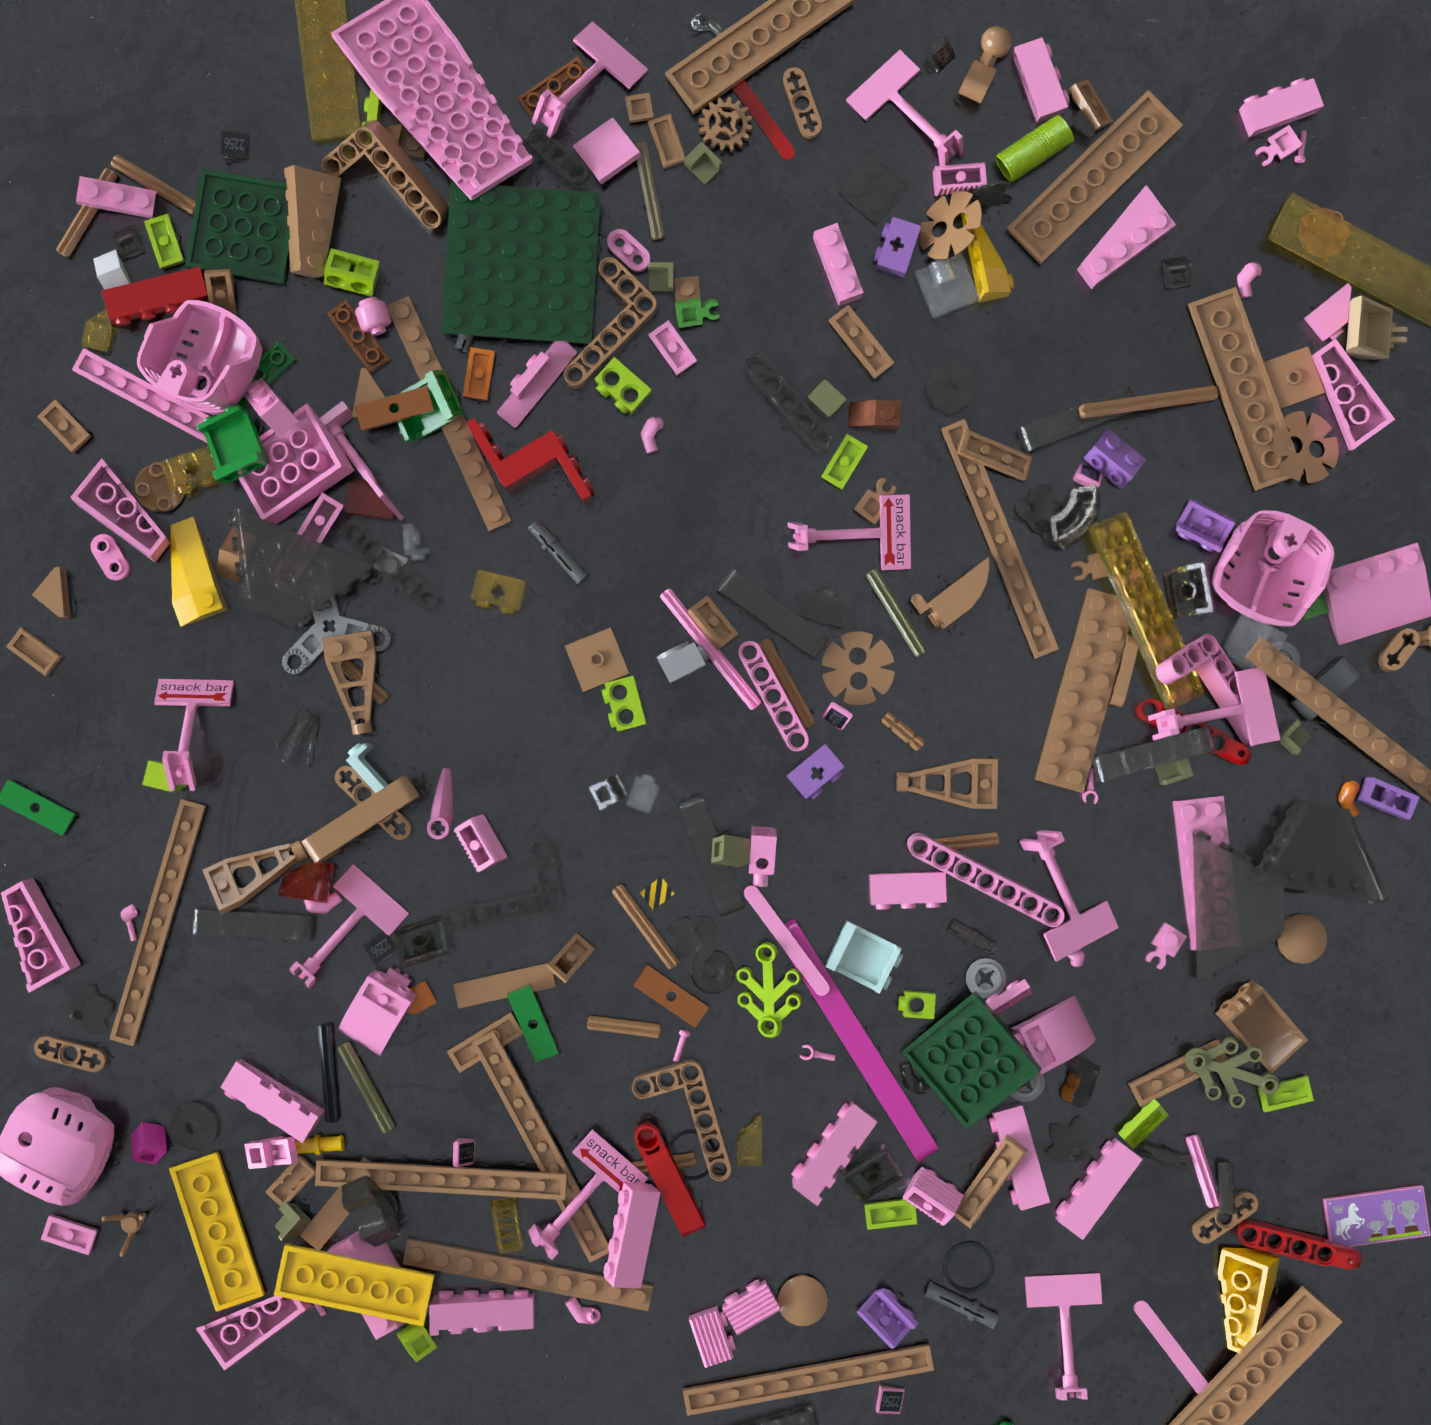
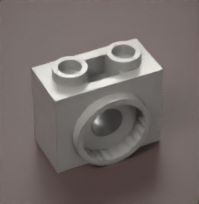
[657,641,708,684]

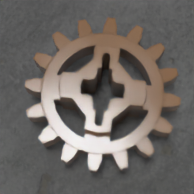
[699,97,752,153]

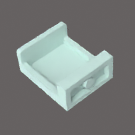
[346,743,388,793]
[825,921,903,994]

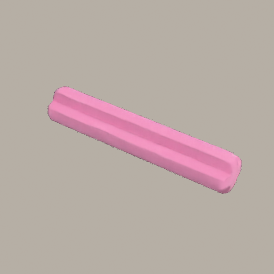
[1186,1134,1221,1208]

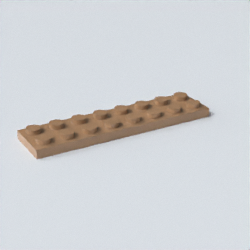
[665,0,856,114]
[1006,90,1183,265]
[1188,287,1304,491]
[1034,588,1136,793]
[1169,1285,1343,1425]

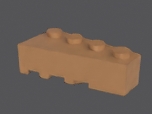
[284,165,341,279]

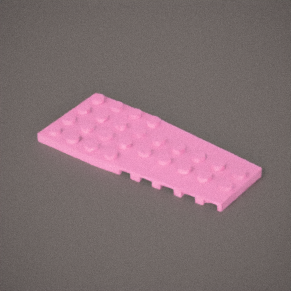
[331,0,532,200]

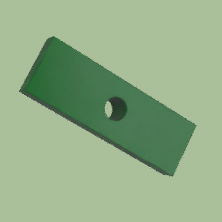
[238,341,296,408]
[0,779,76,836]
[507,984,559,1062]

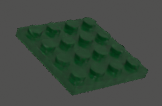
[185,169,290,285]
[901,991,1042,1129]

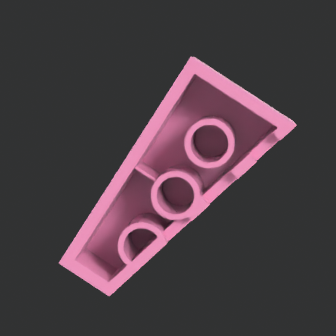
[1077,185,1176,289]
[1312,339,1395,451]
[70,458,170,562]
[1,878,81,993]
[220,1059,325,1143]
[791,1100,877,1206]
[429,1289,535,1336]
[196,1296,313,1370]

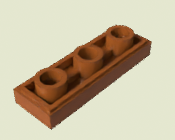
[517,56,587,120]
[327,299,391,375]
[354,386,435,432]
[633,965,709,1028]

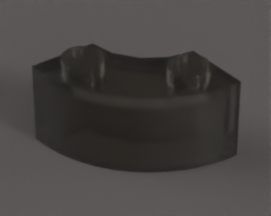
[1050,484,1101,550]
[341,1175,400,1247]

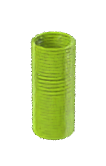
[995,115,1074,182]

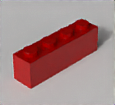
[101,267,209,326]

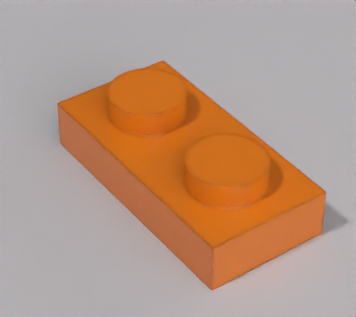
[462,347,496,401]

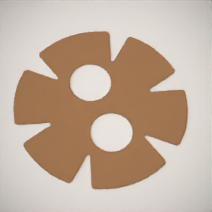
[919,191,982,259]
[1273,411,1339,483]
[822,631,895,705]

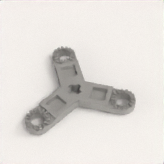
[282,566,391,675]

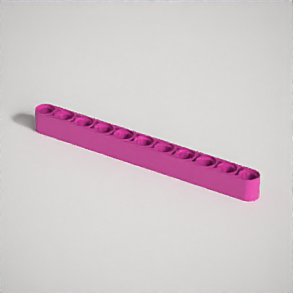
[784,918,939,1162]

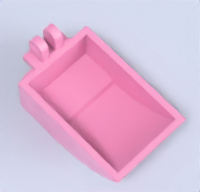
[338,967,417,1056]
[1011,995,1097,1075]

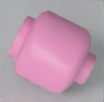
[355,297,391,336]

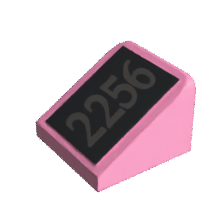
[1073,464,1102,490]
[822,702,853,730]
[453,1138,475,1167]
[876,1384,905,1414]

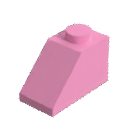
[1304,283,1351,342]

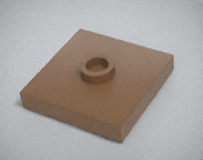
[1264,346,1325,409]
[565,628,629,692]

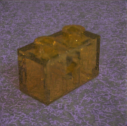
[160,446,217,495]
[471,569,528,614]

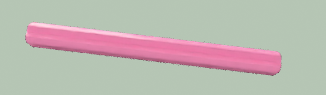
[660,589,761,710]

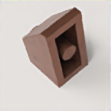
[848,400,901,430]

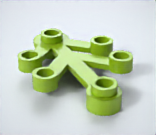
[736,942,802,1038]

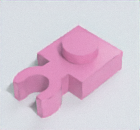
[1255,125,1303,167]
[1145,922,1187,970]

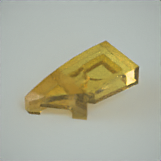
[81,309,115,351]
[737,1115,762,1166]

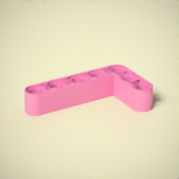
[1156,634,1255,747]

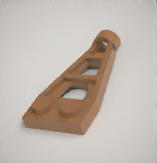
[322,631,377,735]
[896,759,998,809]
[203,840,308,914]

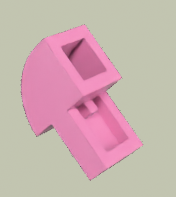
[244,1136,299,1169]

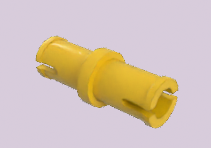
[295,1135,345,1155]

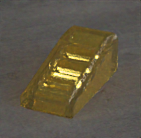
[490,1197,524,1254]

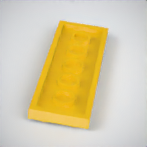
[169,1151,265,1312]
[274,1243,435,1326]

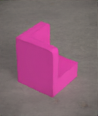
[131,1122,167,1165]

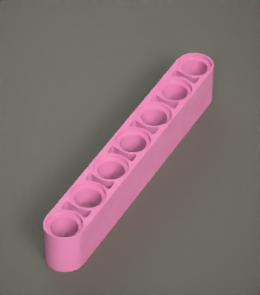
[907,832,1064,927]

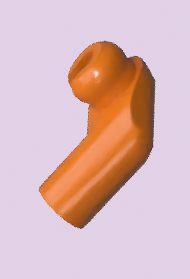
[1338,780,1360,819]

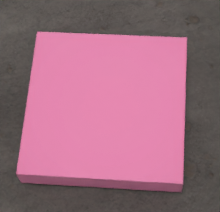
[573,117,641,185]

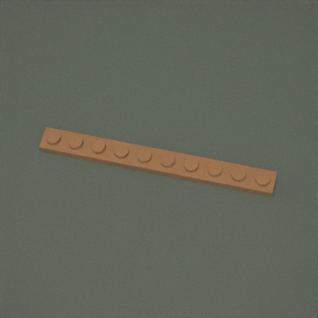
[387,296,512,532]
[941,419,1059,659]
[1244,637,1431,804]
[110,799,206,1046]
[472,1030,609,1263]
[315,1159,568,1200]
[403,1238,653,1311]
[683,1343,934,1416]

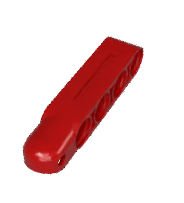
[1136,699,1252,765]
[635,1123,706,1237]
[1237,1219,1362,1270]

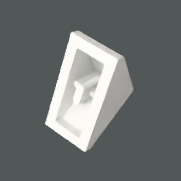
[93,249,131,290]

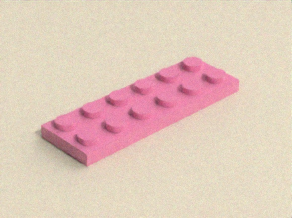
[1172,796,1242,950]

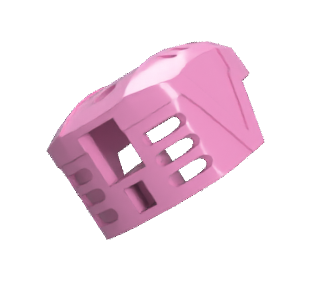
[137,300,263,415]
[1212,510,1334,627]
[0,1087,114,1206]

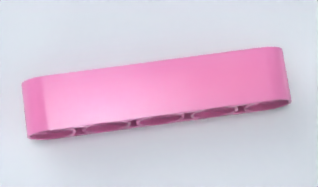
[738,641,809,752]

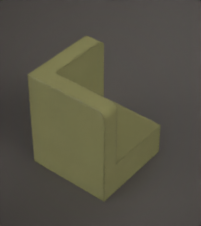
[684,141,723,185]
[648,262,674,293]
[807,380,847,420]
[1278,719,1312,755]
[1154,752,1194,785]
[711,835,751,867]
[275,1201,312,1243]

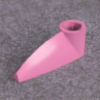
[427,768,453,839]

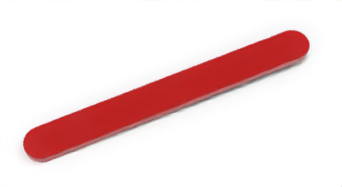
[732,80,795,160]

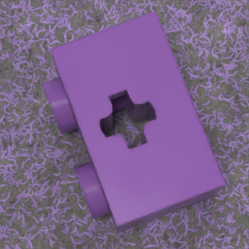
[874,217,921,278]
[787,744,844,799]
[1356,777,1420,820]

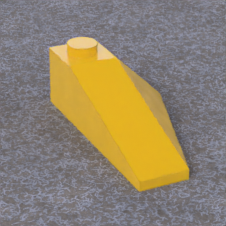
[961,203,1014,302]
[170,517,228,627]
[1218,1248,1280,1353]

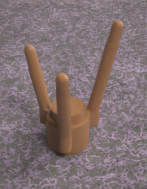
[102,1211,147,1257]

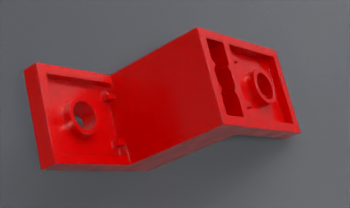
[466,418,594,505]

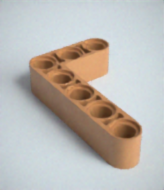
[321,120,449,229]
[564,257,657,389]
[301,775,420,863]
[632,1059,731,1181]

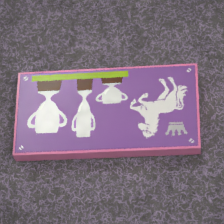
[1322,1185,1431,1247]

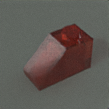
[343,479,396,521]
[278,861,334,903]

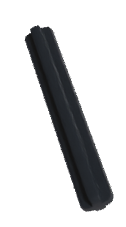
[318,1023,340,1123]

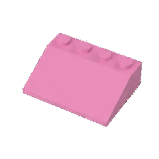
[239,404,354,525]
[1323,543,1431,645]

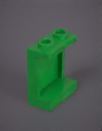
[387,370,465,442]
[196,405,269,484]

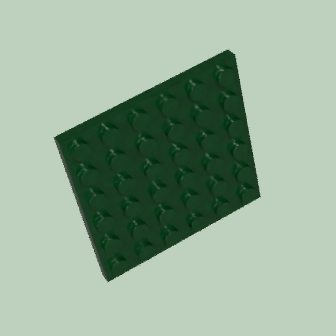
[441,182,601,344]

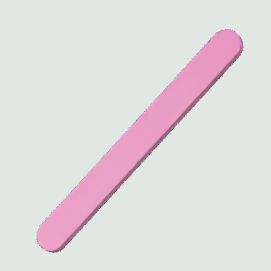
[744,885,830,996]
[1134,1300,1208,1394]

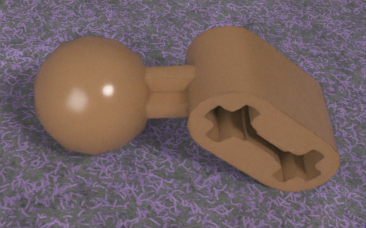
[958,26,1013,104]
[1378,625,1431,673]

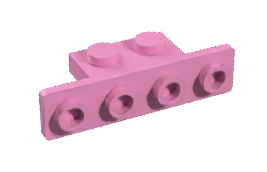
[497,342,577,428]

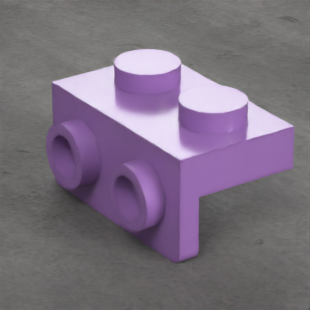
[1084,429,1146,489]
[1176,498,1235,552]
[856,1288,919,1349]

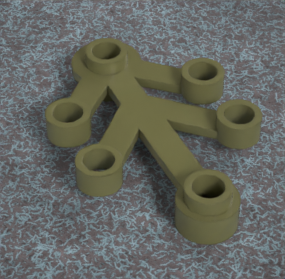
[1185,1037,1280,1108]

